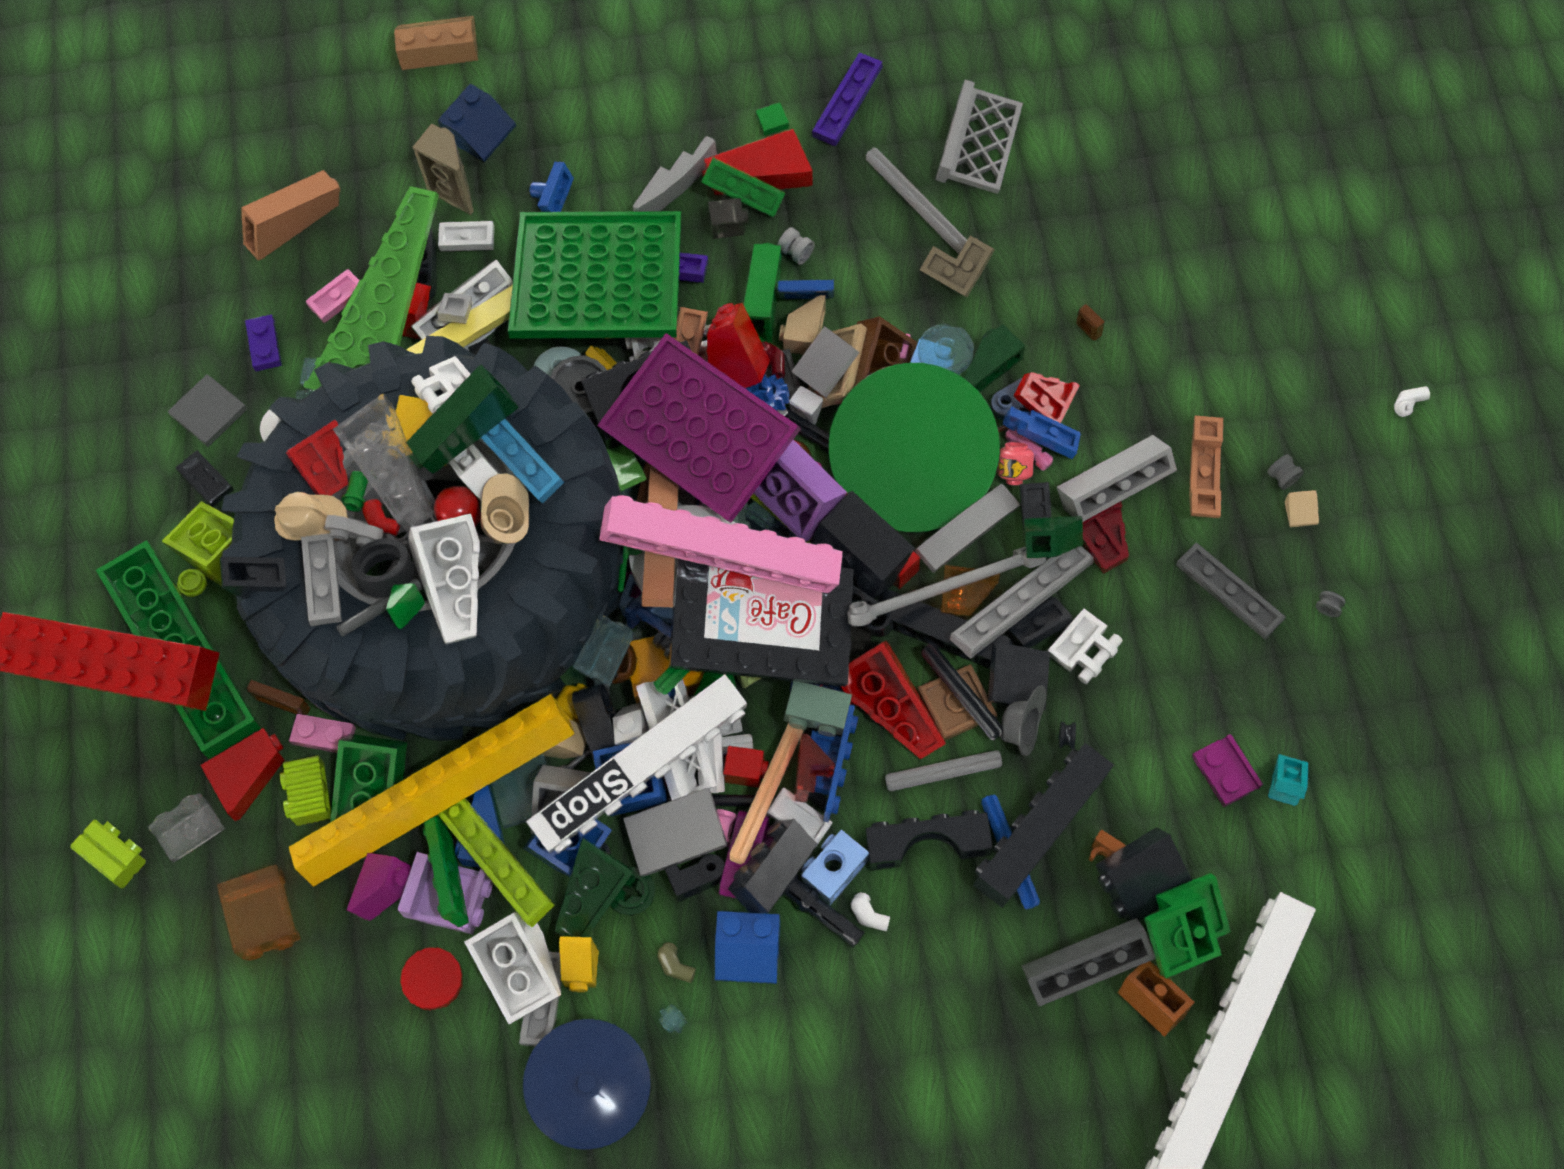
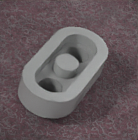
[324,515,383,547]

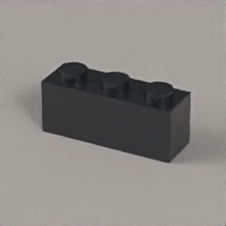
[728,819,817,913]

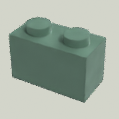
[784,681,852,737]

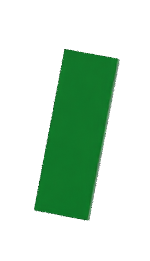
[701,157,785,217]

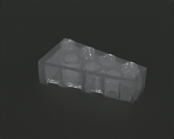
[333,393,433,532]

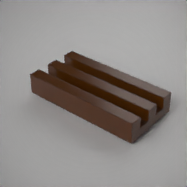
[247,680,311,715]

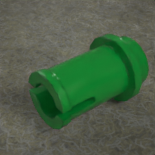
[341,471,370,512]

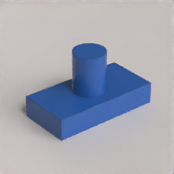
[530,162,574,212]

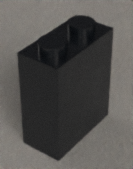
[1096,827,1192,921]

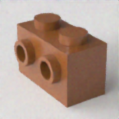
[1118,961,1195,1037]

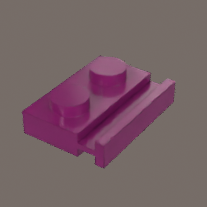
[1192,734,1263,807]

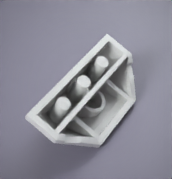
[411,260,513,351]

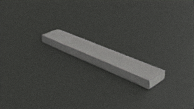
[950,546,1094,659]

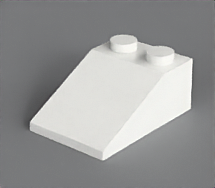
[464,912,561,1024]

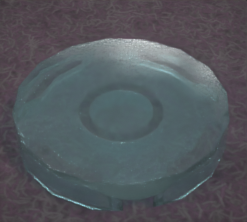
[918,324,974,375]

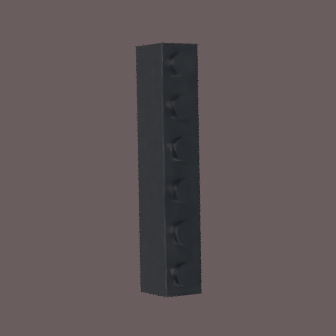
[973,743,1114,908]

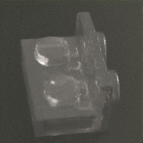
[148,793,225,863]

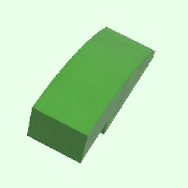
[605,444,647,491]

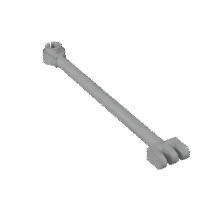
[847,547,1046,626]

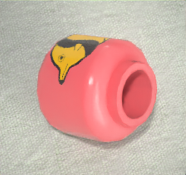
[997,442,1034,485]

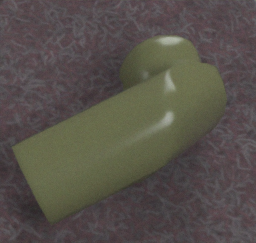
[658,942,696,983]

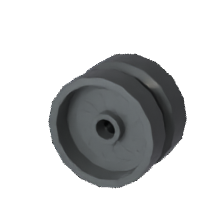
[551,356,607,423]

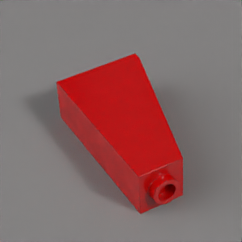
[702,129,813,195]

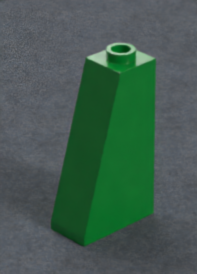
[744,243,782,344]

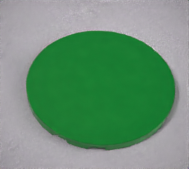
[829,363,1000,533]

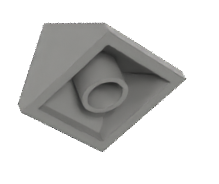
[791,326,860,397]

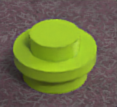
[177,569,207,597]

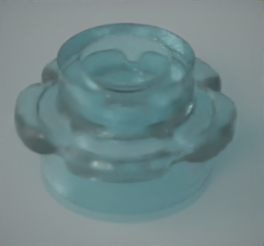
[659,1004,687,1033]

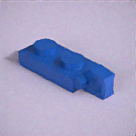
[1002,407,1081,459]

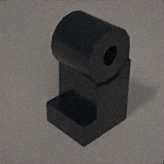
[665,854,725,903]

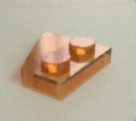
[941,565,1000,616]

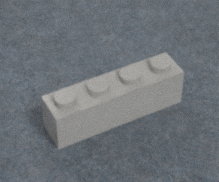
[1057,435,1177,522]

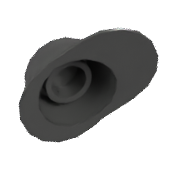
[1000,685,1046,756]

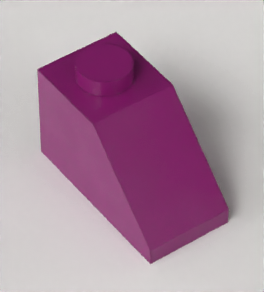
[347,853,412,921]

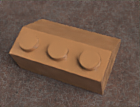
[394,16,478,70]

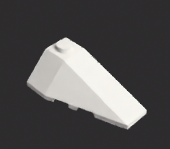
[408,514,480,645]

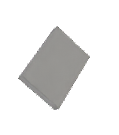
[624,788,728,877]

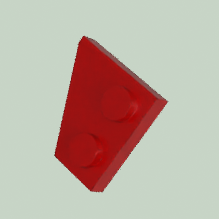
[286,419,348,496]

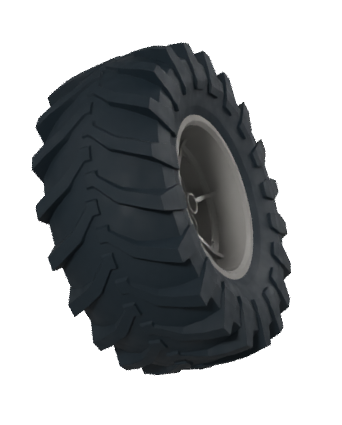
[221,336,623,741]

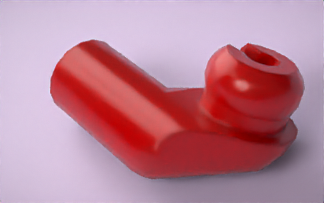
[362,499,401,536]

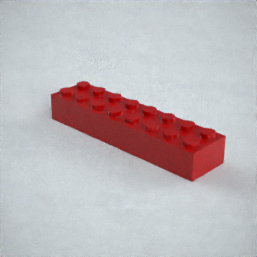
[0,612,220,711]

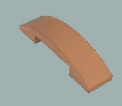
[1189,416,1223,518]

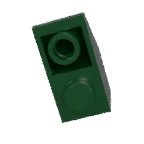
[1024,516,1083,558]

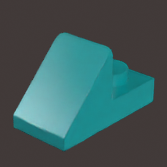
[1268,754,1308,806]

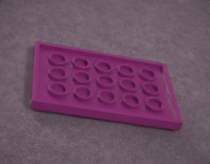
[597,333,801,523]

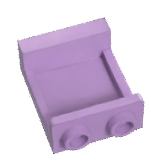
[398,852,493,935]

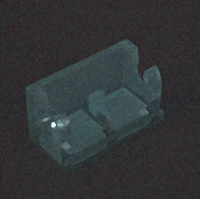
[573,614,635,687]

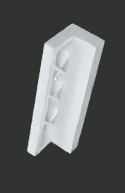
[636,679,717,801]

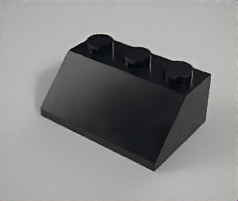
[810,491,915,599]

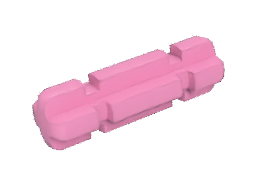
[1005,429,1053,471]

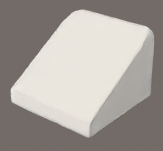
[789,386,823,425]

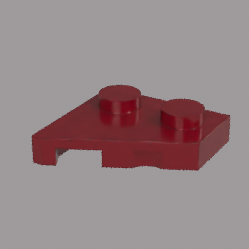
[1083,501,1129,574]

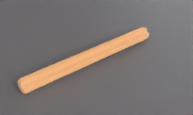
[729,723,804,864]

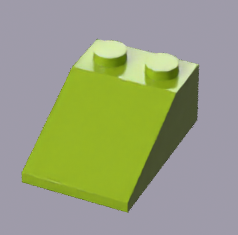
[162,501,234,586]

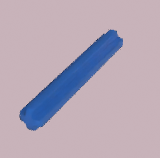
[981,795,1040,909]

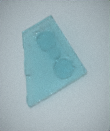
[492,754,546,829]

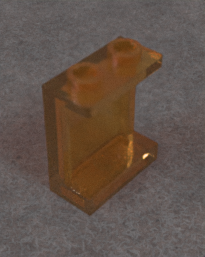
[217,864,301,961]

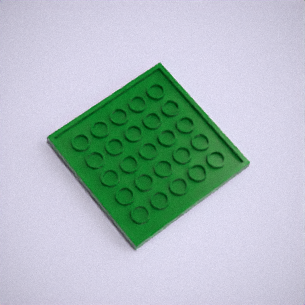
[508,211,681,338]

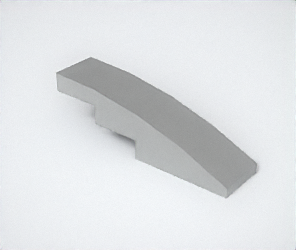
[633,136,717,211]
[915,484,1021,573]

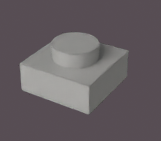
[438,293,473,324]

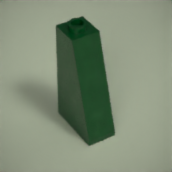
[406,364,519,474]

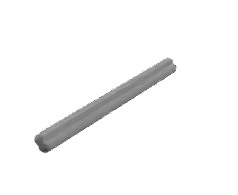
[866,148,967,254]

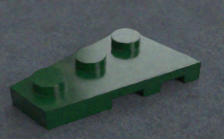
[554,836,633,937]

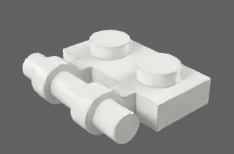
[411,356,470,414]
[1048,609,1123,684]

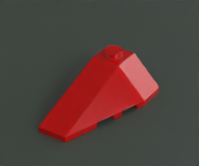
[841,640,946,759]

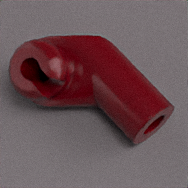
[762,341,785,379]

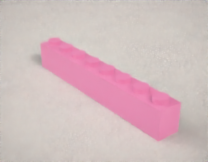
[599,495,843,593]

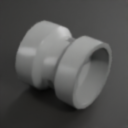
[778,227,815,265]

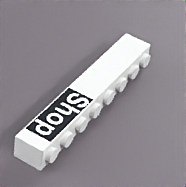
[526,674,747,854]

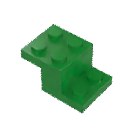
[1144,873,1231,978]

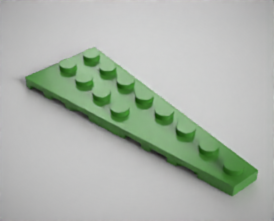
[303,186,439,391]

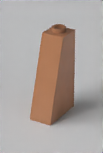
[241,170,340,261]

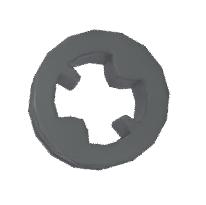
[1315,591,1346,617]

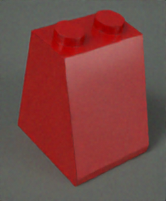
[707,302,770,388]

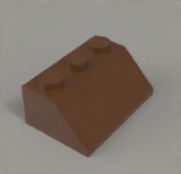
[854,316,918,387]

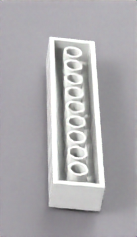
[1145,892,1316,1169]

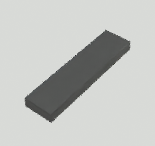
[1176,542,1286,640]

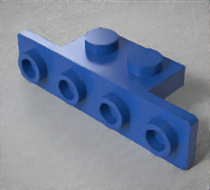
[799,705,858,823]

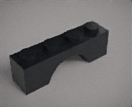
[866,810,993,871]

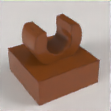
[1089,830,1126,862]

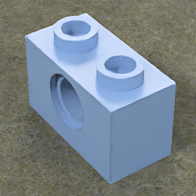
[801,830,869,905]

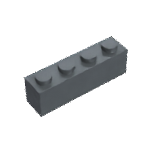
[1022,918,1156,1007]

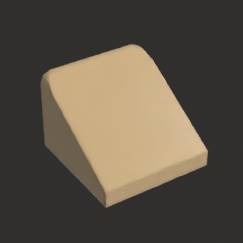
[1284,490,1319,527]

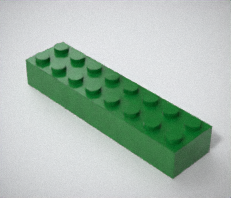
[96,540,262,760]

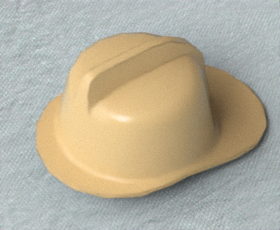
[480,473,529,544]
[274,492,347,541]

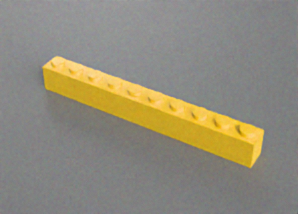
[289,694,575,887]

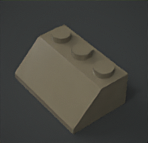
[413,123,474,215]

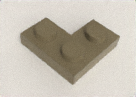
[920,235,995,297]

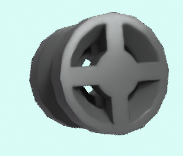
[1267,454,1304,490]

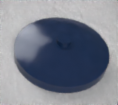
[523,1019,650,1149]

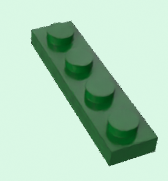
[423,814,469,927]

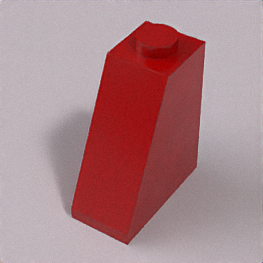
[200,728,285,822]

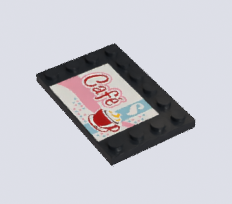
[668,558,854,687]

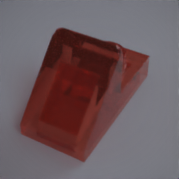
[794,734,836,803]

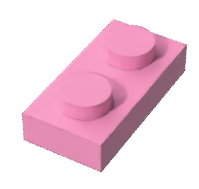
[306,269,359,323]
[289,714,356,753]

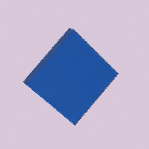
[778,280,834,299]

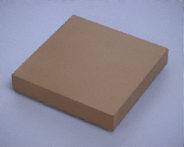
[918,664,997,741]

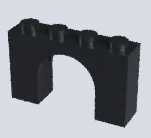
[581,340,691,449]

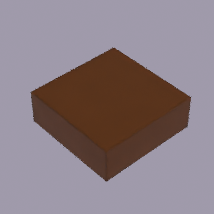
[1076,304,1105,341]

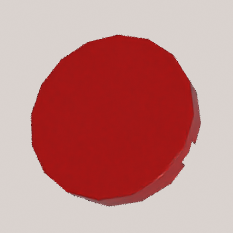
[400,948,463,1010]

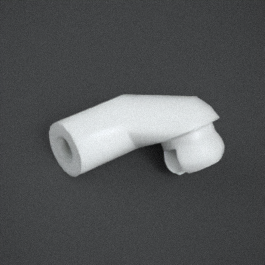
[1394,386,1430,417]
[851,892,890,932]

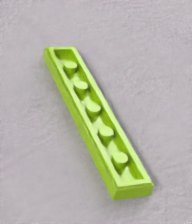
[438,798,554,927]

